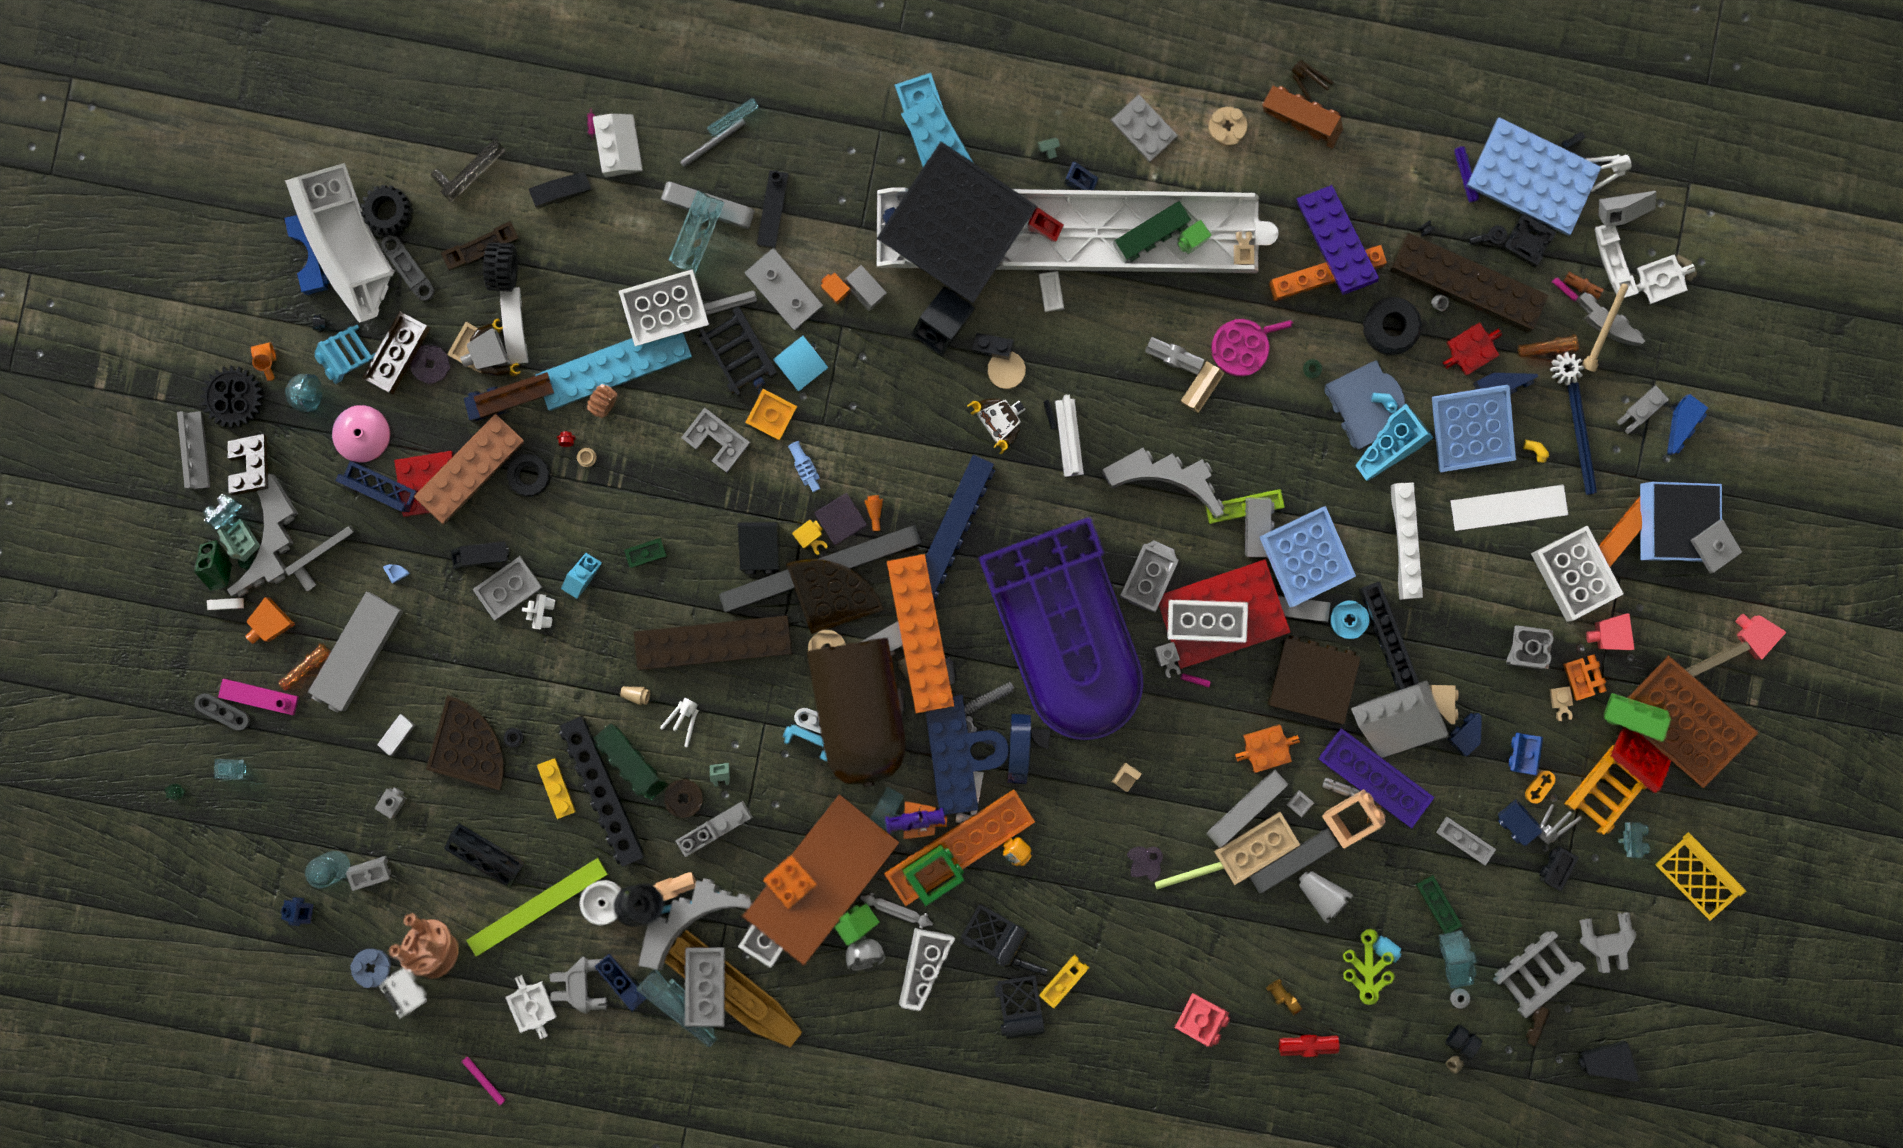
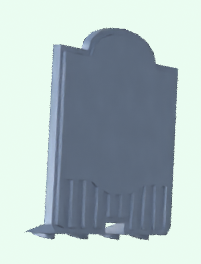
[1324,360,1405,450]

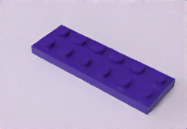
[1297,185,1379,295]
[1318,728,1435,828]

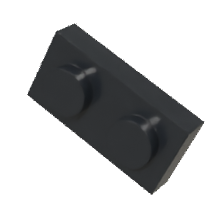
[972,333,1014,360]

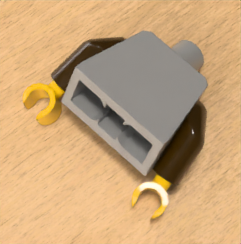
[460,319,520,376]

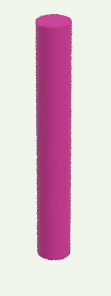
[462,1057,505,1105]

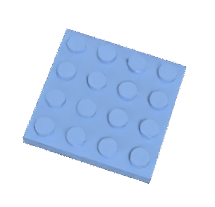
[1432,385,1516,472]
[1259,506,1356,607]

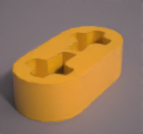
[1525,771,1555,804]

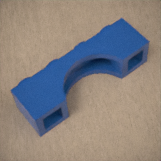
[284,215,330,295]

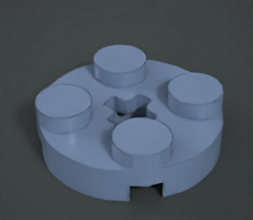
[350,948,391,988]

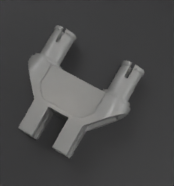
[1579,912,1636,973]
[550,957,607,1014]

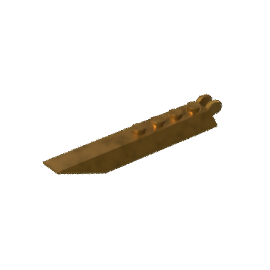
[665,930,802,1047]

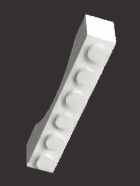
[1390,482,1423,600]

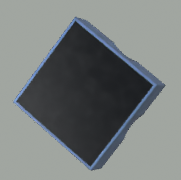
[1640,482,1722,562]

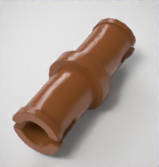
[1564,271,1604,300]

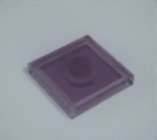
[814,492,867,545]

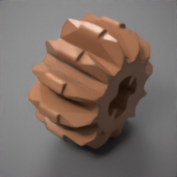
[587,384,617,418]

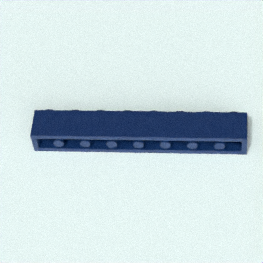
[926,455,995,602]

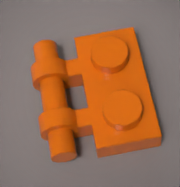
[1563,654,1607,701]

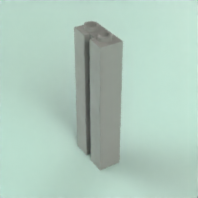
[308,592,404,713]

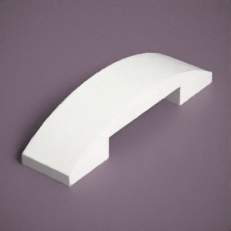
[1595,225,1639,298]
[500,287,528,365]

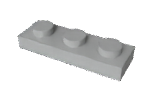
[1436,817,1496,866]

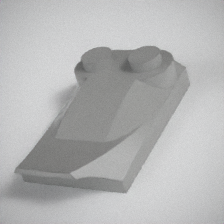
[1120,540,1179,613]

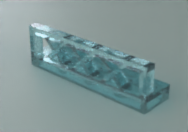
[669,190,725,272]

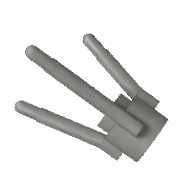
[1538,804,1582,845]

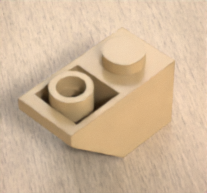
[1429,685,1458,724]

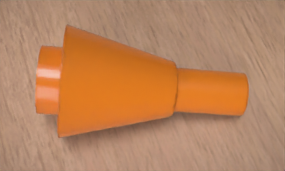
[864,495,883,531]

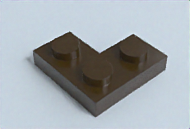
[1526,1007,1551,1046]

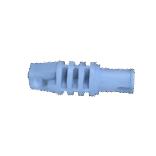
[788,441,821,492]

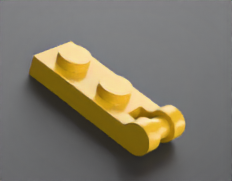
[1039,954,1089,1008]

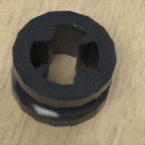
[1416,220,1436,238]

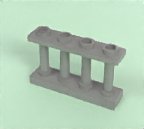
[1493,931,1585,1018]

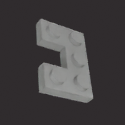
[681,408,750,473]

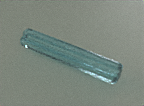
[707,98,758,136]

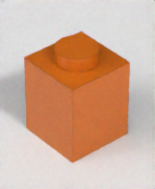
[821,273,851,305]

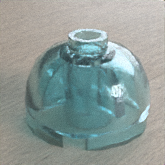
[285,374,322,412]

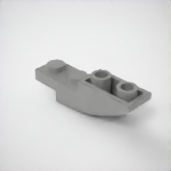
[1576,292,1645,346]
[676,801,752,857]

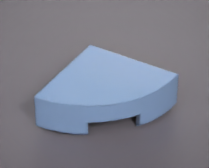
[383,564,410,584]

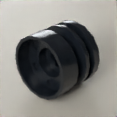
[613,883,664,927]

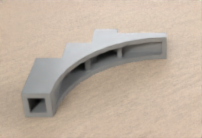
[1102,448,1224,519]
[227,474,298,598]
[639,879,754,970]

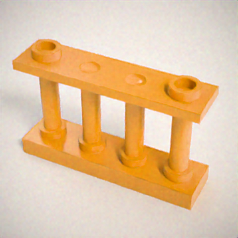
[1564,745,1647,835]

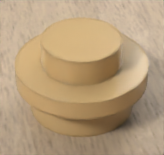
[577,448,596,467]

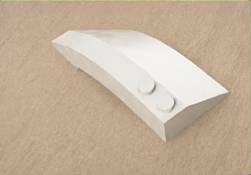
[285,163,395,323]

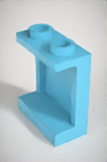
[783,724,827,761]

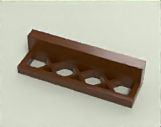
[474,372,554,418]

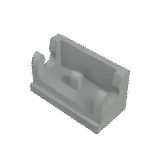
[844,265,887,311]
[346,856,391,891]

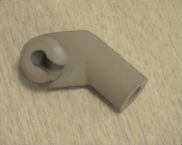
[1676,254,1697,281]

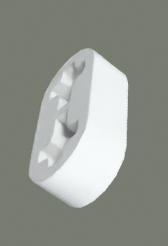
[207,598,244,610]

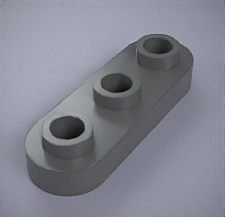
[195,693,250,730]

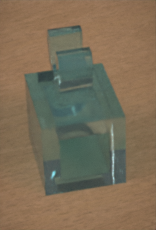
[214,759,246,779]

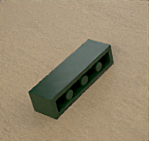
[1112,201,1191,263]

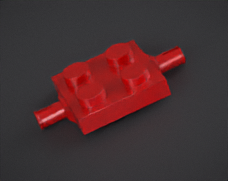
[1443,323,1502,375]

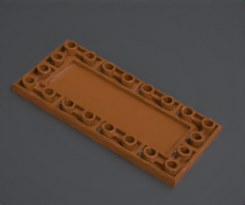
[742,794,899,965]

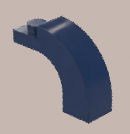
[1008,714,1031,784]

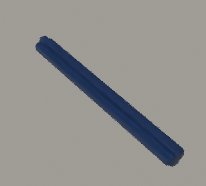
[1567,382,1597,495]

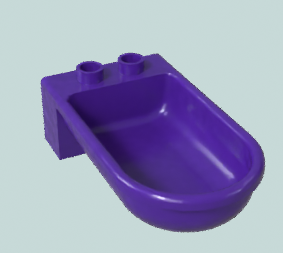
[978,517,1143,740]

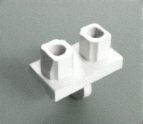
[522,594,555,629]

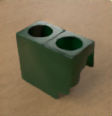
[194,540,232,591]

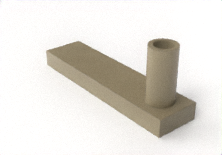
[1685,642,1751,676]

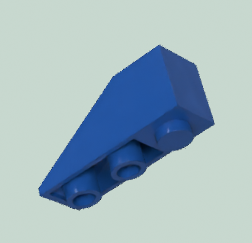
[1667,394,1708,455]

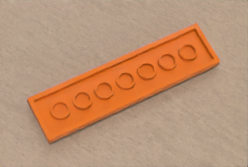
[887,554,954,713]
[884,789,1035,906]

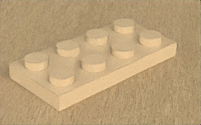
[1214,812,1300,885]

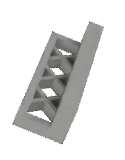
[177,411,210,490]

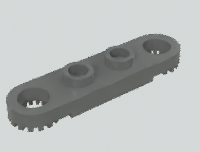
[381,235,435,301]

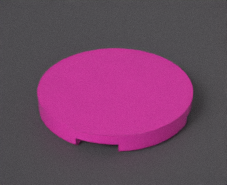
[1211,319,1269,377]

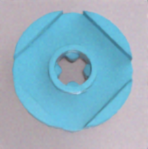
[1330,601,1369,639]

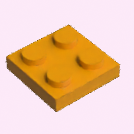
[745,389,797,441]

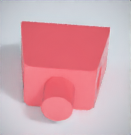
[1586,614,1634,650]
[1735,614,1786,660]

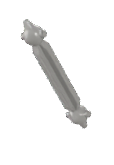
[860,893,933,929]

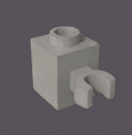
[1154,642,1180,678]

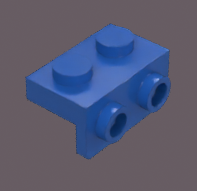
[1509,733,1543,775]

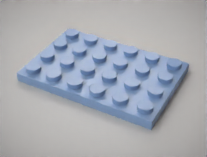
[1466,118,1601,236]

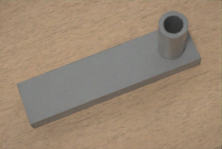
[284,525,355,591]

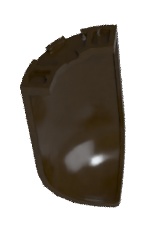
[807,637,905,787]

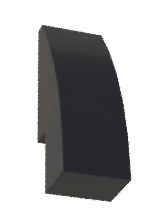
[529,172,592,209]

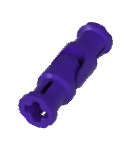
[885,808,945,834]

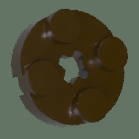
[664,779,703,818]

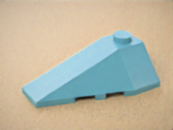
[1356,404,1434,481]

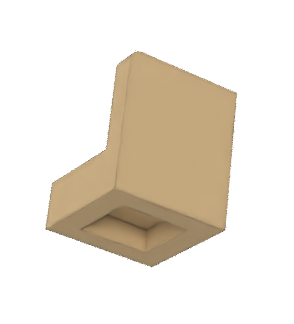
[1112,763,1141,792]

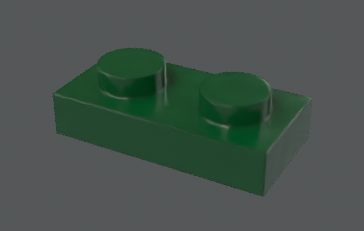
[624,538,667,568]

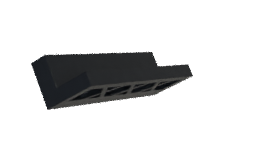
[444,823,525,888]

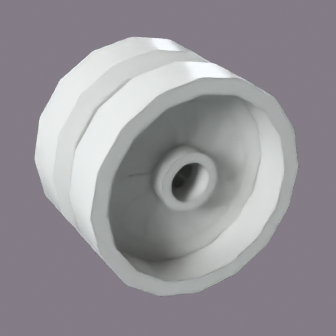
[580,880,622,925]

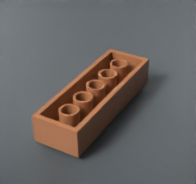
[414,414,524,525]

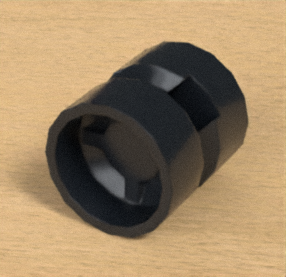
[1445,1024,1483,1060]

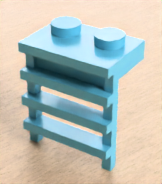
[314,325,376,384]

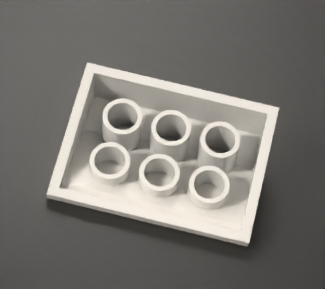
[619,269,709,346]
[1531,526,1623,622]

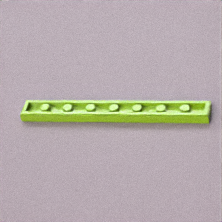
[466,858,608,957]

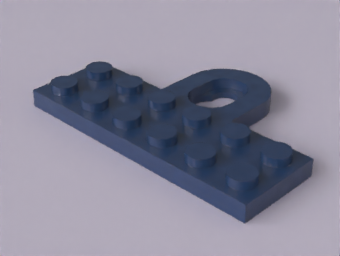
[926,695,1009,815]

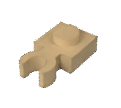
[1234,231,1254,265]
[1549,686,1573,721]

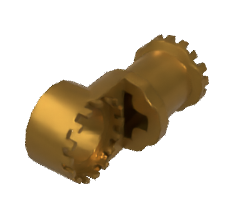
[1266,979,1302,1016]

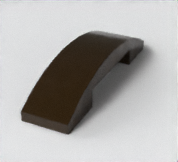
[441,221,519,271]

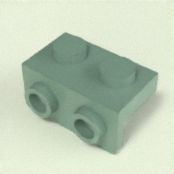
[217,519,260,562]

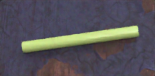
[1154,862,1224,889]

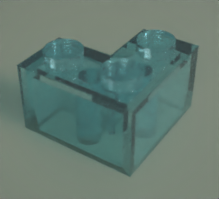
[1439,930,1476,989]

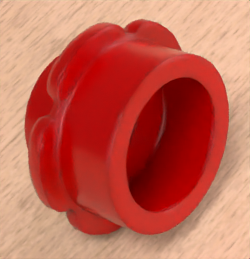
[557,432,576,447]

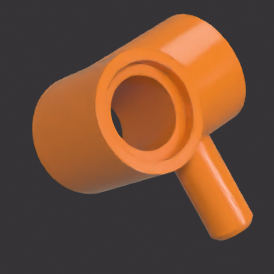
[251,342,276,381]

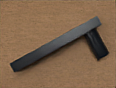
[757,170,789,249]

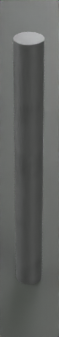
[680,118,746,168]

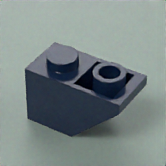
[1447,713,1481,756]

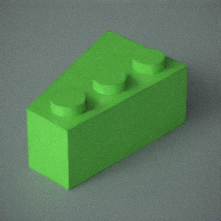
[1604,693,1671,741]

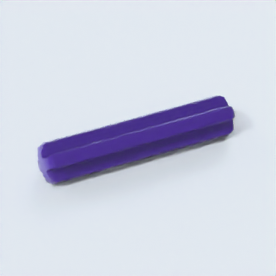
[1454,147,1479,202]

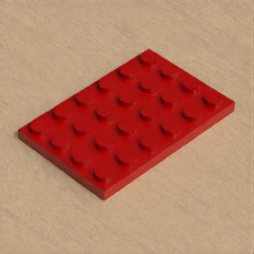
[1159,559,1290,669]

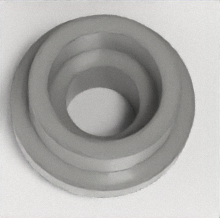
[1450,989,1470,1008]

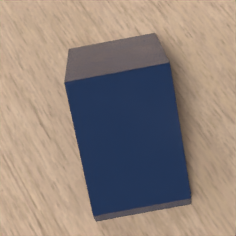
[1064,162,1099,191]

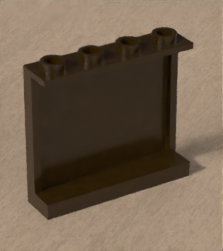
[1267,635,1361,724]

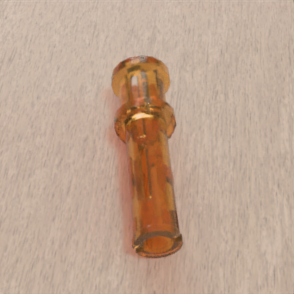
[1518,334,1578,357]
[278,643,331,691]

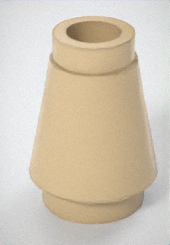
[620,686,650,706]

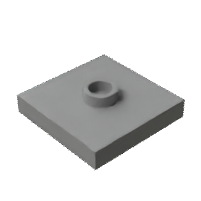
[1690,520,1742,573]

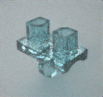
[203,494,242,530]
[1618,822,1650,858]

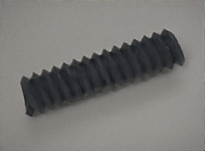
[1043,400,1058,429]

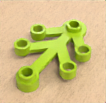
[1343,929,1395,1005]

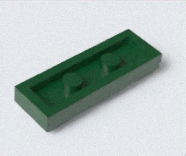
[1415,875,1462,935]

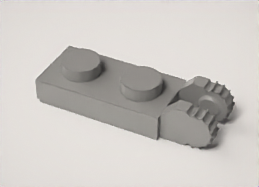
[1617,386,1669,434]

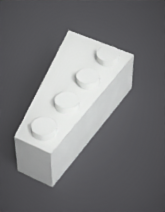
[899,928,955,1011]

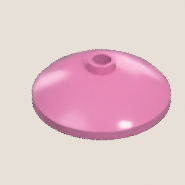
[332,405,390,463]

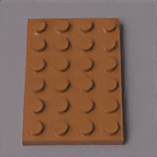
[1628,655,1758,788]

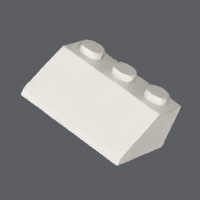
[593,114,643,177]

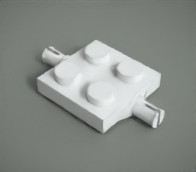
[1636,254,1695,304]
[505,975,557,1039]

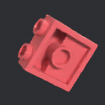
[1175,993,1230,1047]

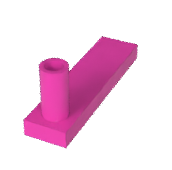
[218,679,299,715]

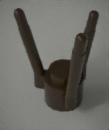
[1291,60,1334,100]

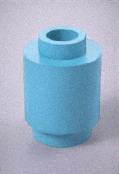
[1373,936,1402,963]

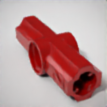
[1279,1035,1339,1057]

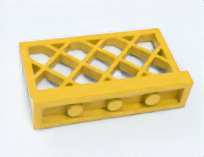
[1655,832,1746,921]

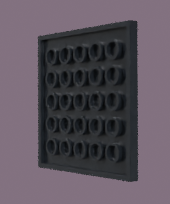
[876,141,1037,303]

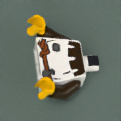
[967,398,1025,454]

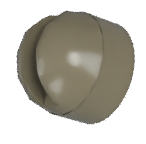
[1446,1056,1464,1073]

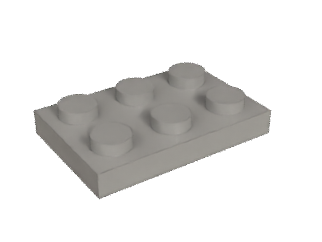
[1111,94,1178,163]
[472,556,543,621]

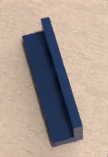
[336,461,418,512]

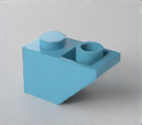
[561,553,602,599]

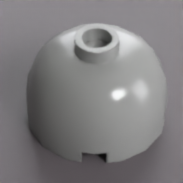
[846,936,885,970]

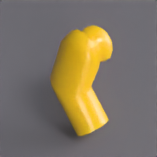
[1523,440,1549,463]

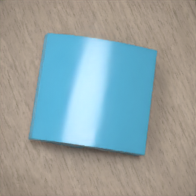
[773,336,828,391]

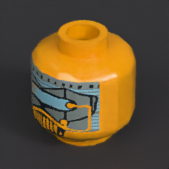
[1003,838,1032,866]

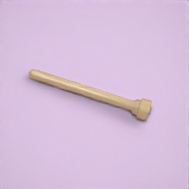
[1581,284,1628,372]

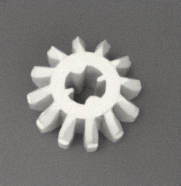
[1550,352,1584,385]

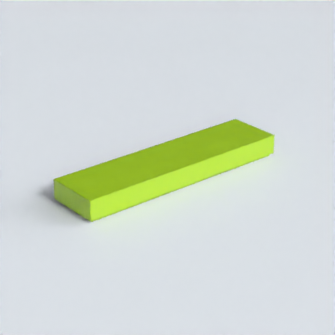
[1205,489,1285,524]

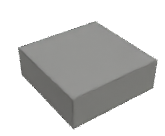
[1286,790,1314,818]

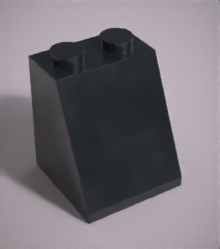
[911,286,975,357]
[738,522,780,574]

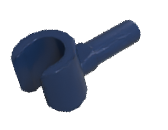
[753,376,766,395]

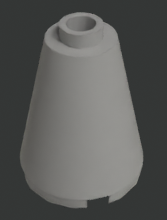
[1299,871,1353,924]

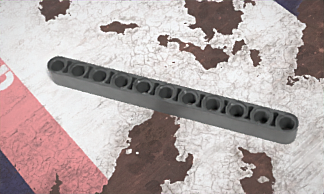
[718,525,922,613]

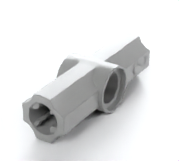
[1145,337,1204,375]

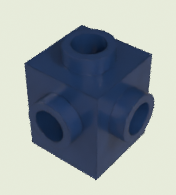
[281,897,313,926]

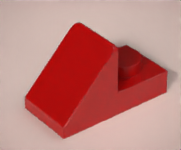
[1028,207,1064,242]

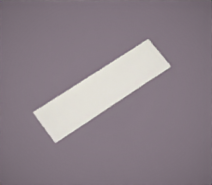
[1451,485,1568,531]

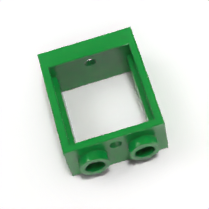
[903,845,964,906]

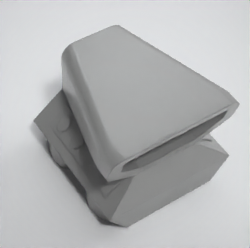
[1506,626,1553,669]

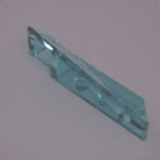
[636,969,717,1047]

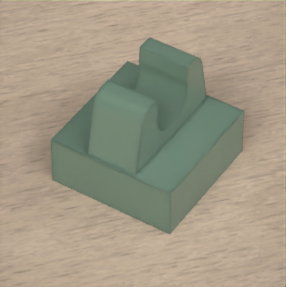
[1038,137,1060,159]
[710,763,730,786]

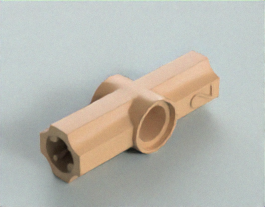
[653,872,696,901]

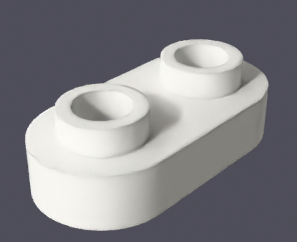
[794,708,821,733]

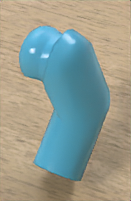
[1372,393,1398,413]

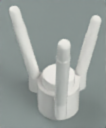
[1586,155,1631,192]
[660,698,699,748]

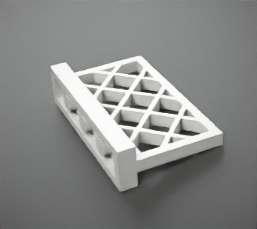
[1055,395,1083,477]

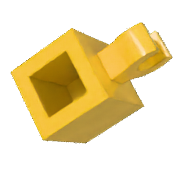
[792,520,828,555]

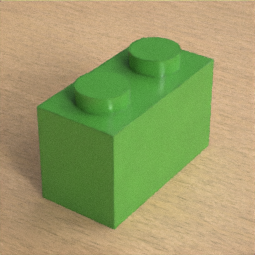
[1177,220,1212,255]
[834,903,879,946]

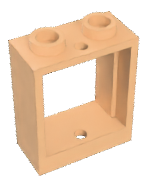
[1322,789,1386,849]

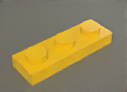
[537,758,576,819]

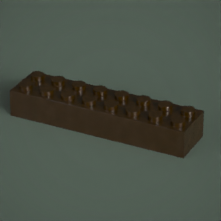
[1389,233,1549,333]
[634,616,793,670]

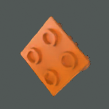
[763,855,817,909]

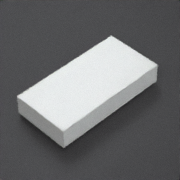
[1039,271,1064,312]

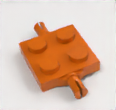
[1235,724,1300,773]

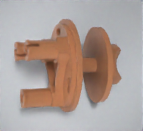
[389,914,459,979]

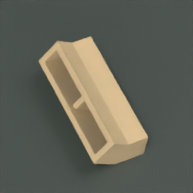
[1180,361,1225,413]

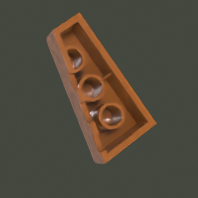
[1262,86,1343,149]

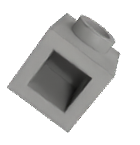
[374,787,407,819]

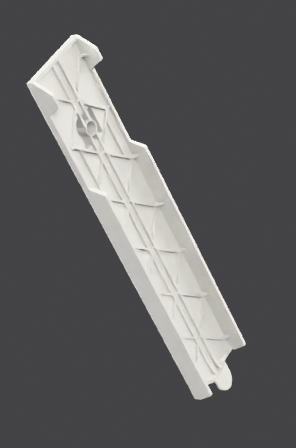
[877,188,1278,273]

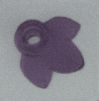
[1127,846,1163,881]

